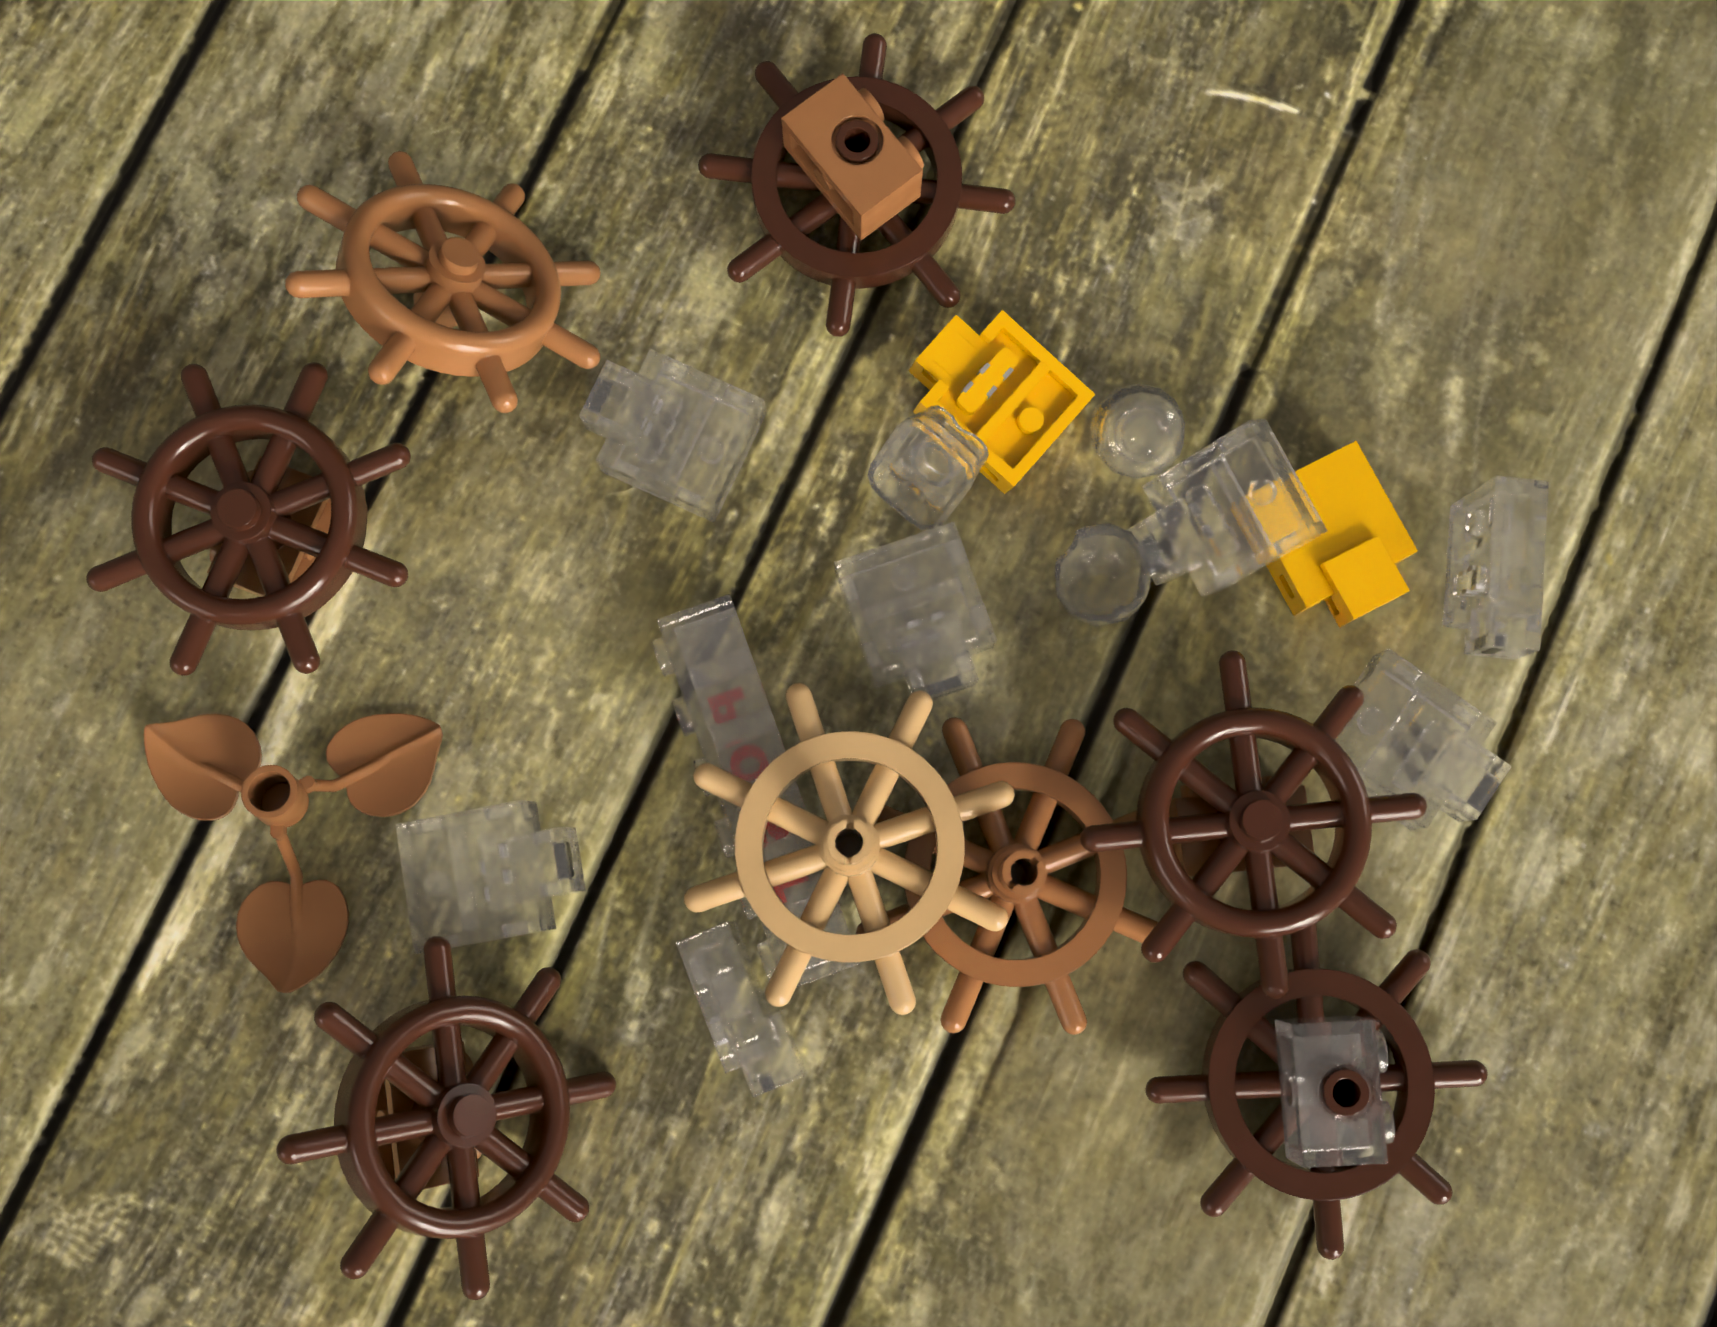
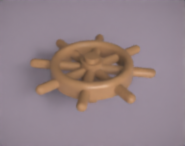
[285,151,601,413]
[856,717,1170,1035]

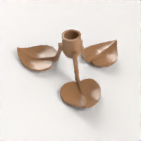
[144,713,443,993]

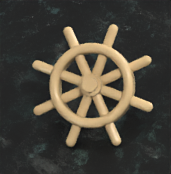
[684,683,1015,1015]

